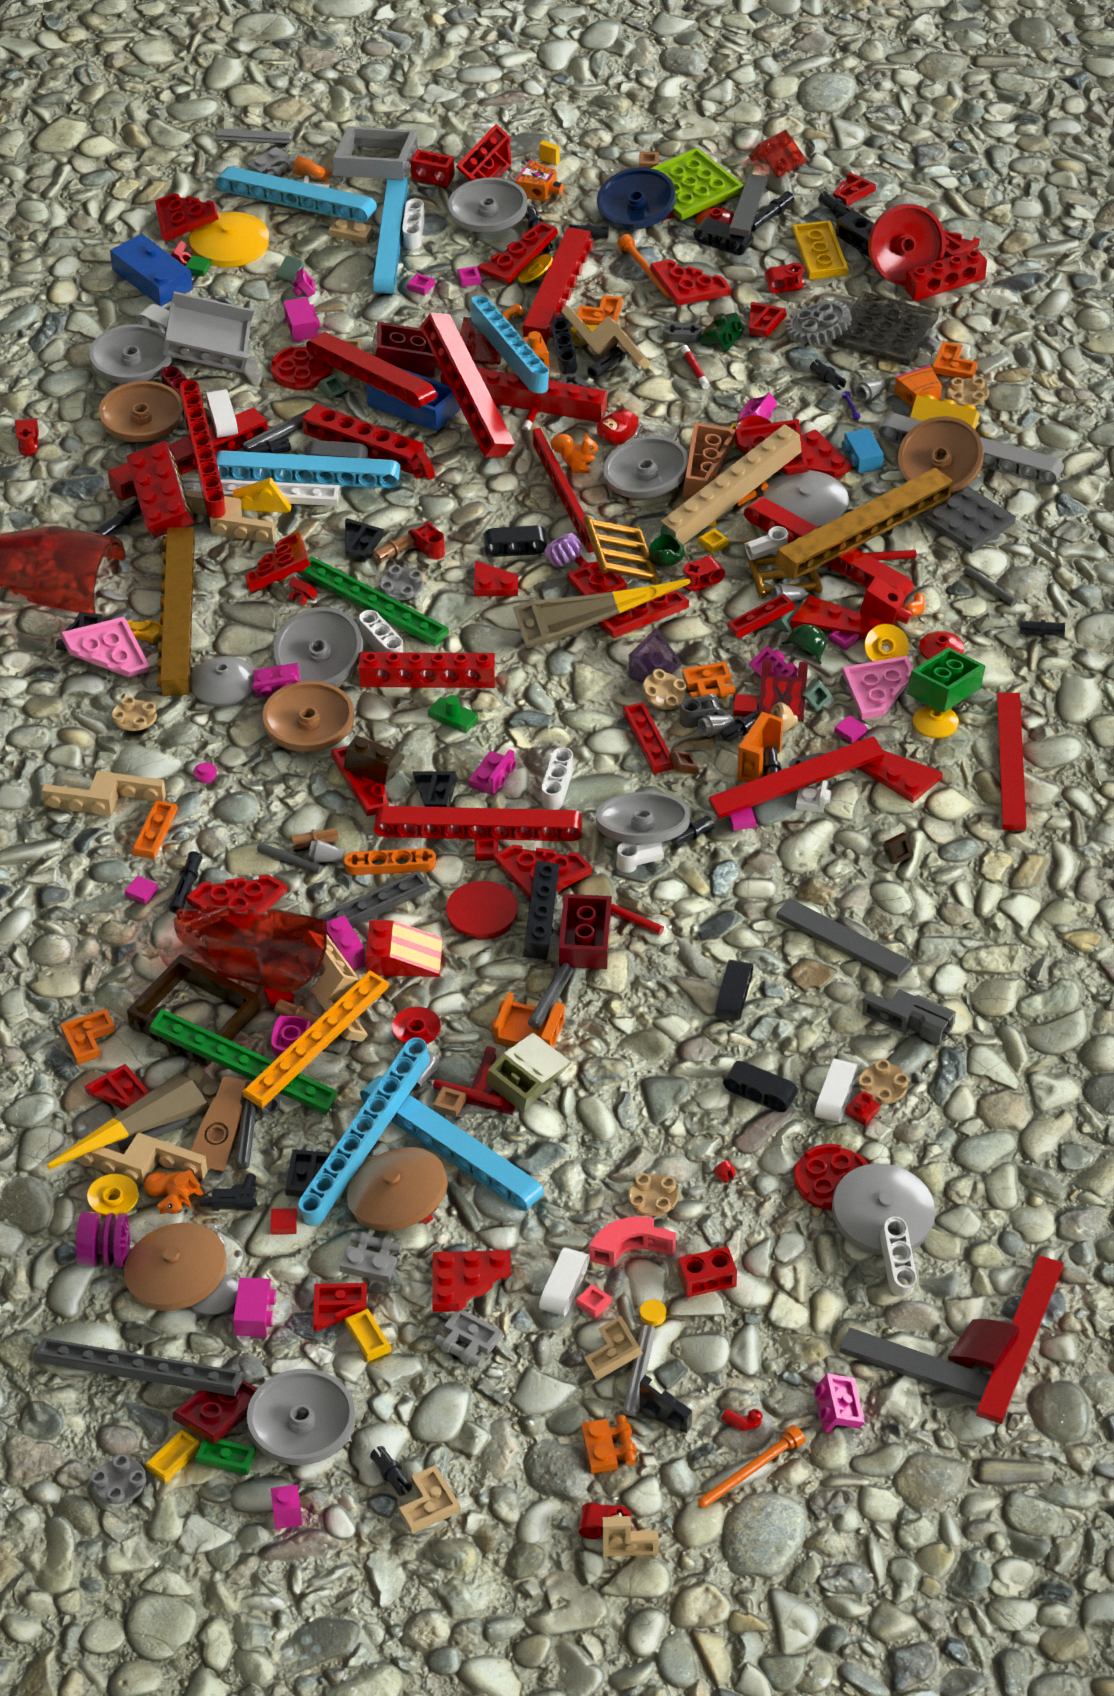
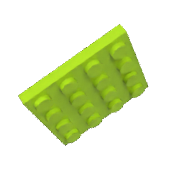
[651,148,745,221]

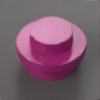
[193,762,217,784]

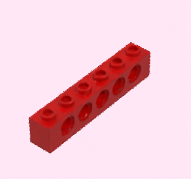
[302,403,424,474]
[359,652,495,688]

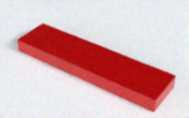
[622,702,675,774]

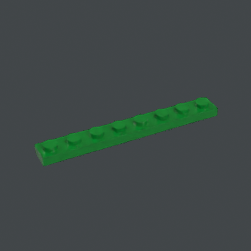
[298,556,449,646]
[149,1008,339,1115]

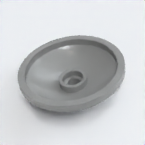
[190,656,255,707]

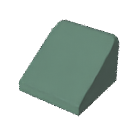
[276,255,304,283]
[317,373,348,399]
[766,611,795,632]
[803,678,833,712]

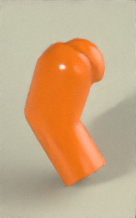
[502,304,525,322]
[903,593,925,617]

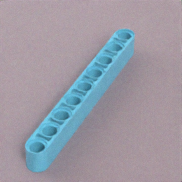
[215,166,377,223]
[373,177,408,294]
[470,296,549,393]
[215,451,401,488]
[298,1038,430,1226]
[360,1075,544,1211]

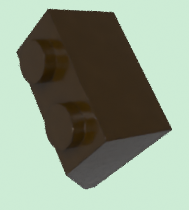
[344,735,405,785]

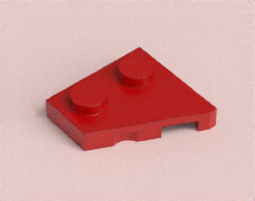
[833,172,876,206]
[944,230,980,258]
[748,302,787,338]
[474,561,518,596]
[85,1064,150,1110]
[313,1283,367,1331]

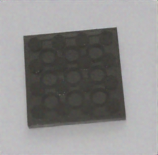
[832,291,939,366]

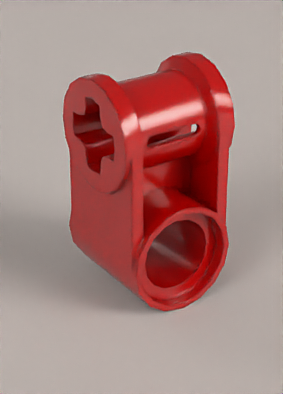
[764,263,804,293]
[15,418,39,456]
[408,521,445,560]
[683,555,726,591]
[578,1503,632,1539]

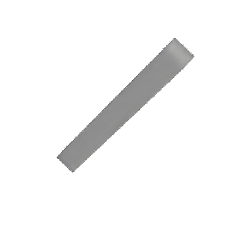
[878,413,1064,485]

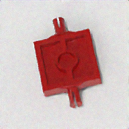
[567,555,627,596]

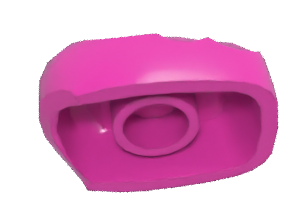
[737,392,777,422]
[271,1015,310,1058]

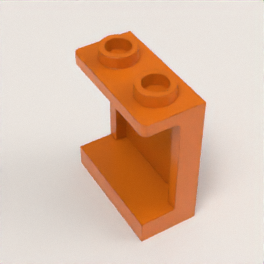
[737,712,783,783]
[491,992,565,1048]

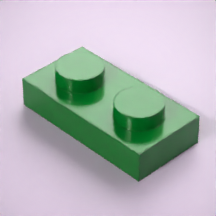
[196,1439,256,1475]

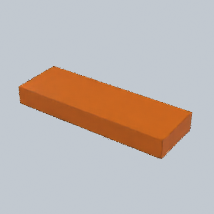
[132,800,178,860]

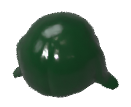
[649,525,685,567]
[781,624,826,664]

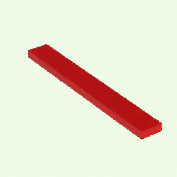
[533,428,594,553]
[997,692,1026,831]
[708,736,885,819]
[976,1255,1064,1424]

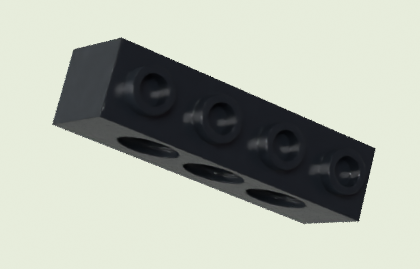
[836,210,874,258]
[523,861,560,960]

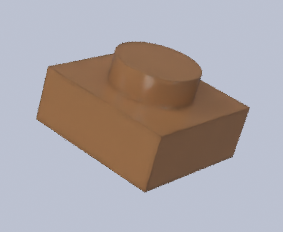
[639,152,659,168]
[433,1086,466,1118]

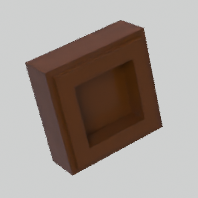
[669,750,699,774]

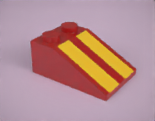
[366,920,443,977]

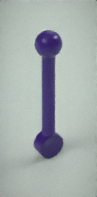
[842,391,861,420]

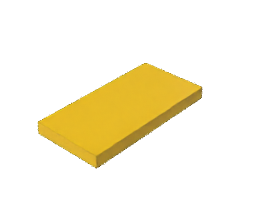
[792,220,849,280]

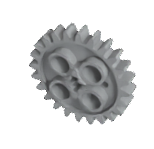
[785,299,852,345]

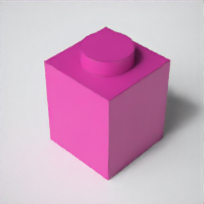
[270,1484,303,1529]

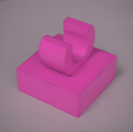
[292,268,316,297]

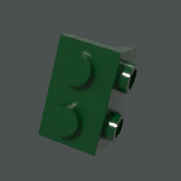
[699,312,744,352]

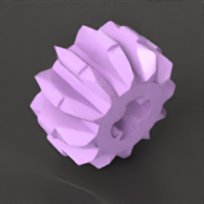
[544,533,583,567]

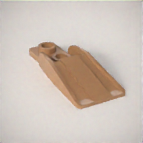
[190,1076,247,1172]

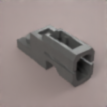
[862,989,956,1045]

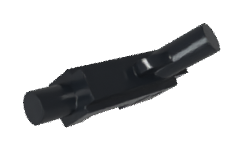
[200,1173,257,1211]

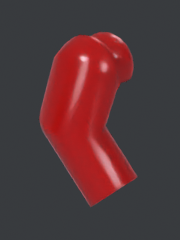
[721,1409,763,1431]

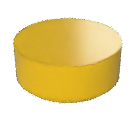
[640,1300,666,1326]

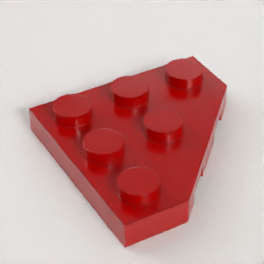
[155,193,219,242]
[650,260,732,306]
[736,419,808,475]
[802,429,852,478]
[245,531,310,592]
[494,845,592,899]
[186,875,287,934]
[432,1250,511,1312]

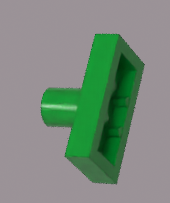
[428,695,478,734]

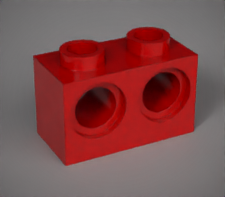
[410,149,455,187]
[678,1247,737,1298]

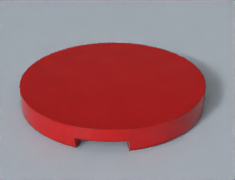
[271,346,333,390]
[446,881,518,940]
[794,1144,868,1210]

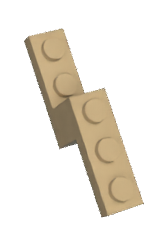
[561,305,651,369]
[185,490,276,544]
[42,771,166,816]
[304,930,368,1042]
[76,1133,208,1185]

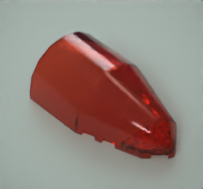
[0,525,126,614]
[174,906,327,992]

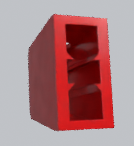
[860,577,913,625]

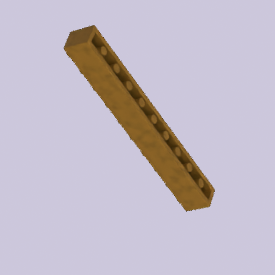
[775,468,953,580]
[157,527,195,696]

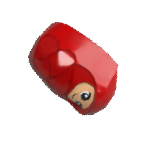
[597,409,639,446]

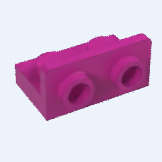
[748,645,798,677]
[252,663,300,698]
[469,749,516,795]
[814,1373,864,1432]

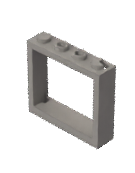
[333,126,420,180]

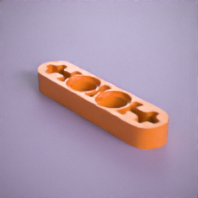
[344,848,436,875]

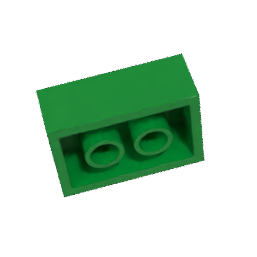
[906,647,986,713]

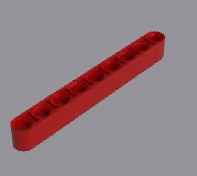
[306,332,437,409]
[180,380,226,518]
[744,497,914,597]
[374,806,583,841]

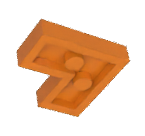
[577,295,623,325]
[932,341,978,379]
[60,1008,116,1065]

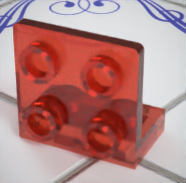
[748,130,807,178]
[460,317,502,365]

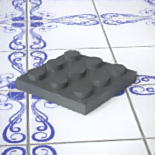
[924,486,1016,553]

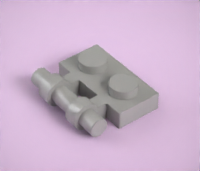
[247,147,296,177]
[339,1232,402,1283]
[434,1309,503,1368]

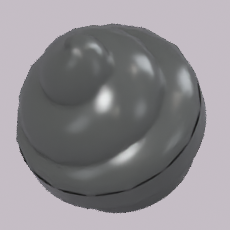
[255,1095,280,1115]

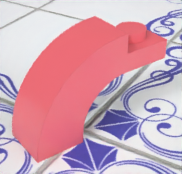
[589,1216,676,1267]

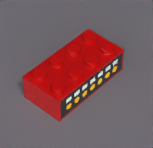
[126,440,194,539]

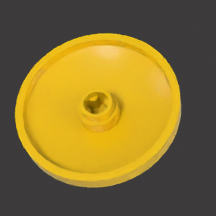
[189,212,269,267]

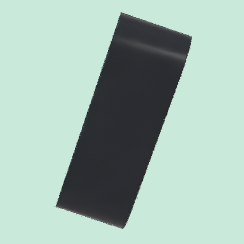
[693,218,754,256]
[551,317,577,375]
[483,525,547,557]
[715,959,753,1021]
[723,1061,798,1112]

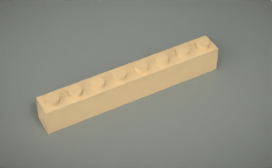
[661,424,802,545]

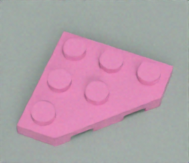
[61,617,150,677]
[842,656,913,720]

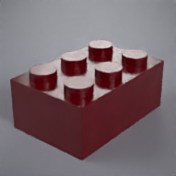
[373,321,437,376]
[559,894,612,969]

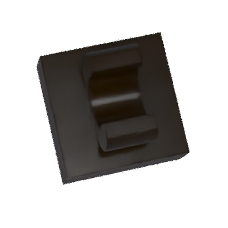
[883,833,914,865]

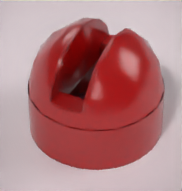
[713,1160,736,1183]

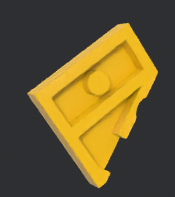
[233,477,291,513]

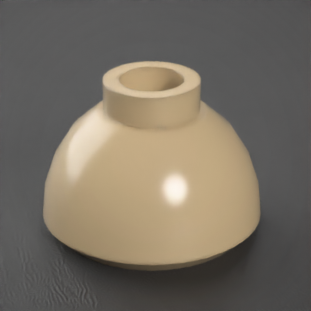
[770,702,798,733]

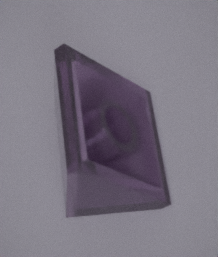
[628,628,683,684]

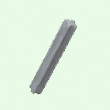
[216,128,292,144]
[623,1325,655,1417]

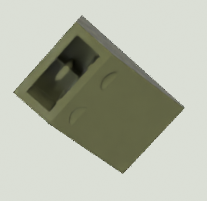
[486,1033,571,1113]

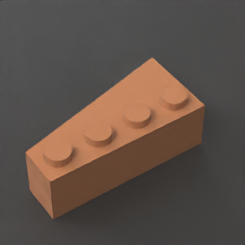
[682,422,736,498]

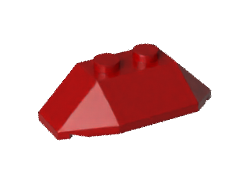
[456,124,511,181]

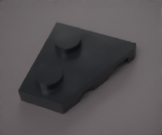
[345,518,384,562]
[413,771,458,807]
[639,1375,692,1434]

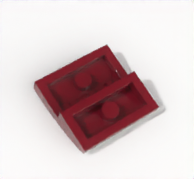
[948,1319,1019,1371]

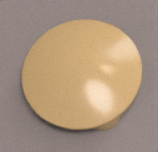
[947,377,989,406]
[642,669,686,710]
[111,696,157,731]
[858,1059,908,1104]
[628,1173,679,1216]

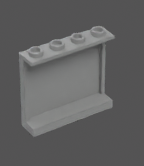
[162,291,254,373]

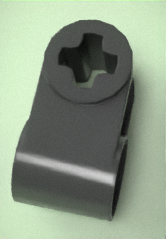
[679,694,725,728]

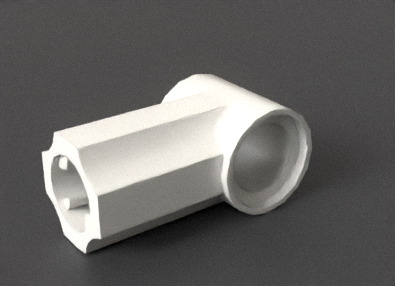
[745,526,788,560]
[616,842,664,873]

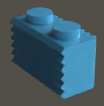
[842,428,883,474]

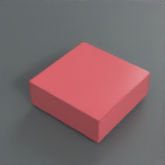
[575,1284,612,1319]

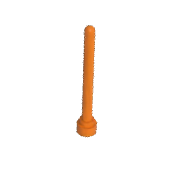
[617,234,671,299]
[698,1425,806,1508]

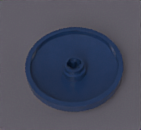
[597,168,676,230]

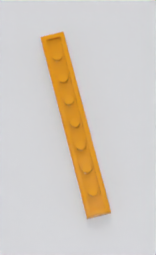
[243,970,389,1108]

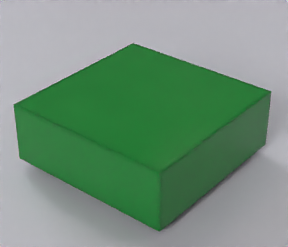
[186,255,211,277]

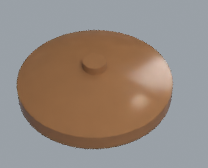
[99,381,184,442]
[898,416,984,494]
[263,681,354,752]
[347,1147,448,1231]
[124,1223,227,1311]

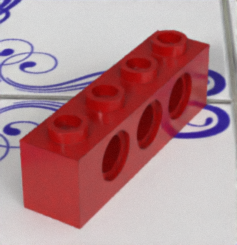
[905,249,987,301]

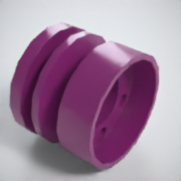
[76,1211,131,1268]

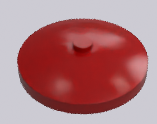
[868,204,946,286]

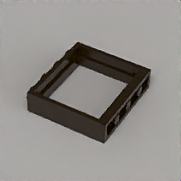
[127,954,260,1067]

